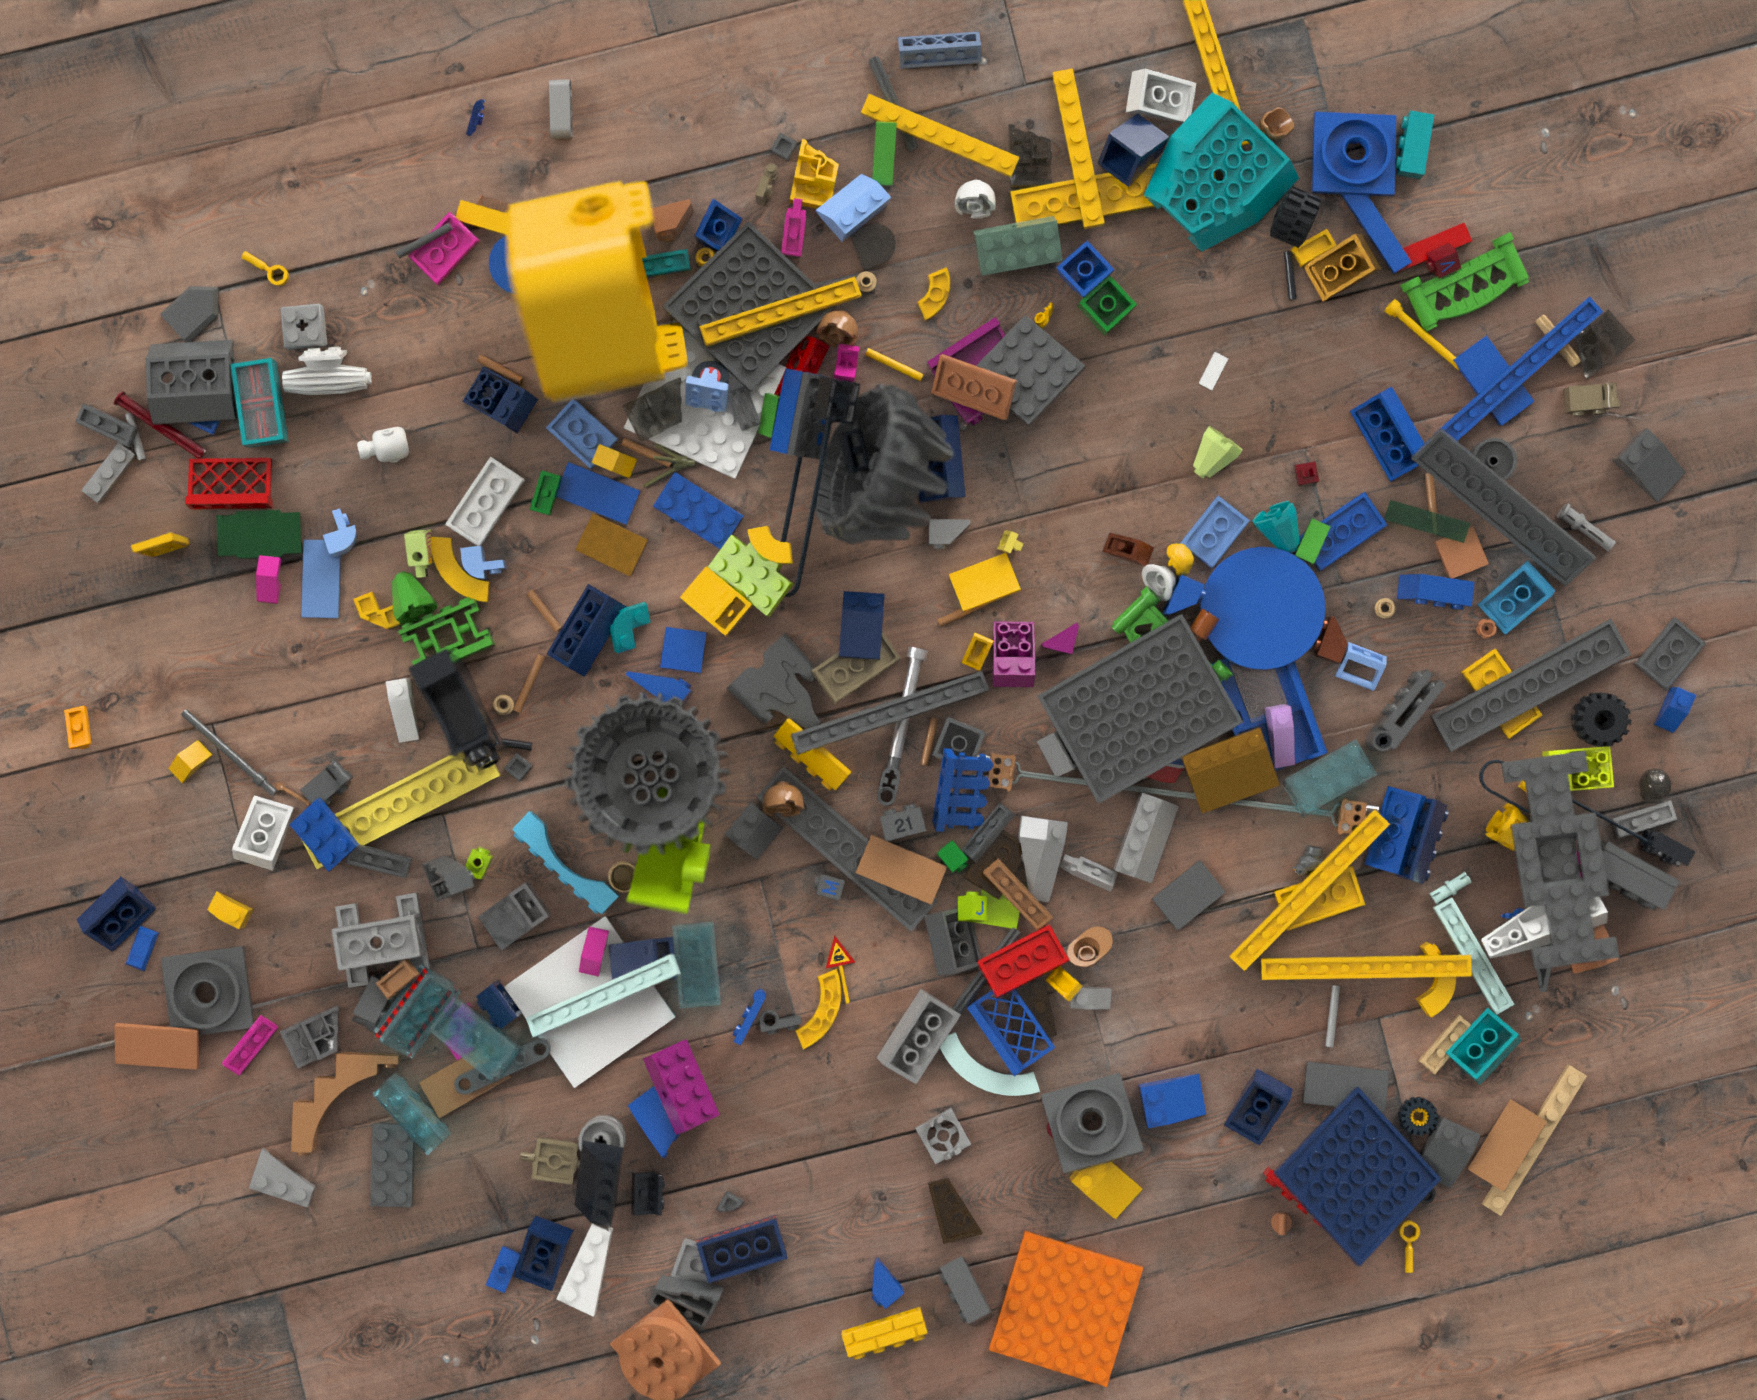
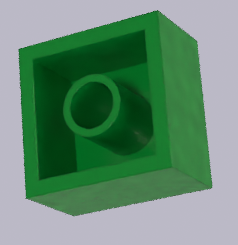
[1077,275,1137,336]

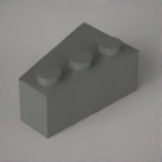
[422,855,474,902]

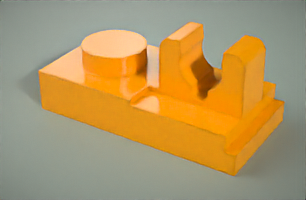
[64,706,92,750]

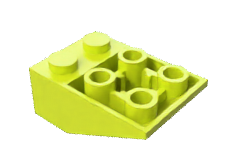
[1542,746,1614,791]

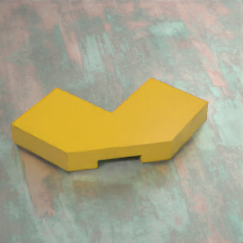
[353,592,401,630]

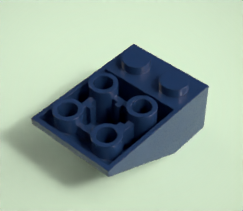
[463,366,538,434]
[608,937,677,980]

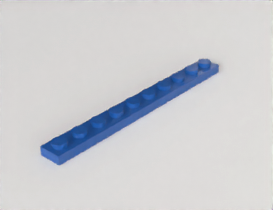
[1434,296,1603,441]

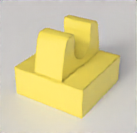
[997,530,1023,553]

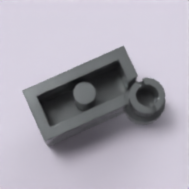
[300,759,353,806]
[352,976,397,1033]

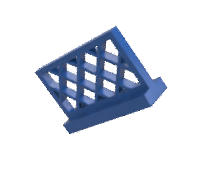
[967,989,1055,1076]

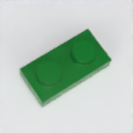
[530,470,562,516]

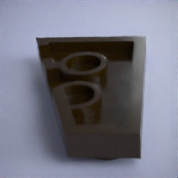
[928,1178,983,1244]

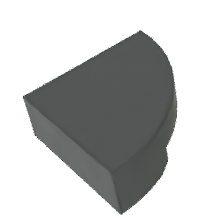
[716,1191,745,1212]

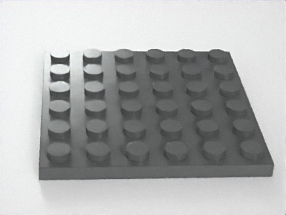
[662,221,836,392]

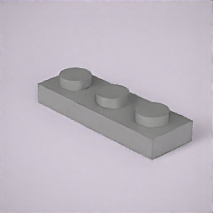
[81,442,137,504]

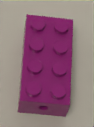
[643,1039,720,1135]

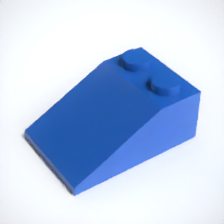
[625,671,693,705]
[1138,1073,1206,1128]

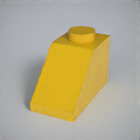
[207,891,254,929]

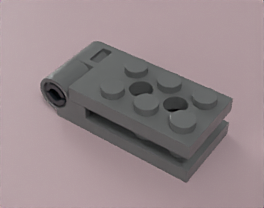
[1365,669,1446,751]

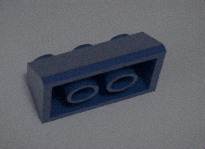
[76,877,156,952]

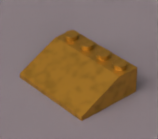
[1181,727,1280,814]

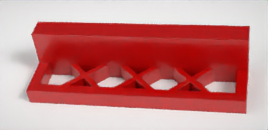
[774,336,829,396]

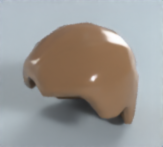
[1259,107,1295,141]

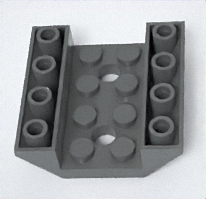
[146,340,236,425]

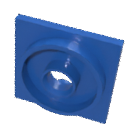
[1312,112,1396,197]

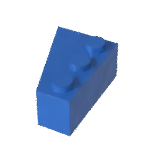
[1397,574,1474,610]

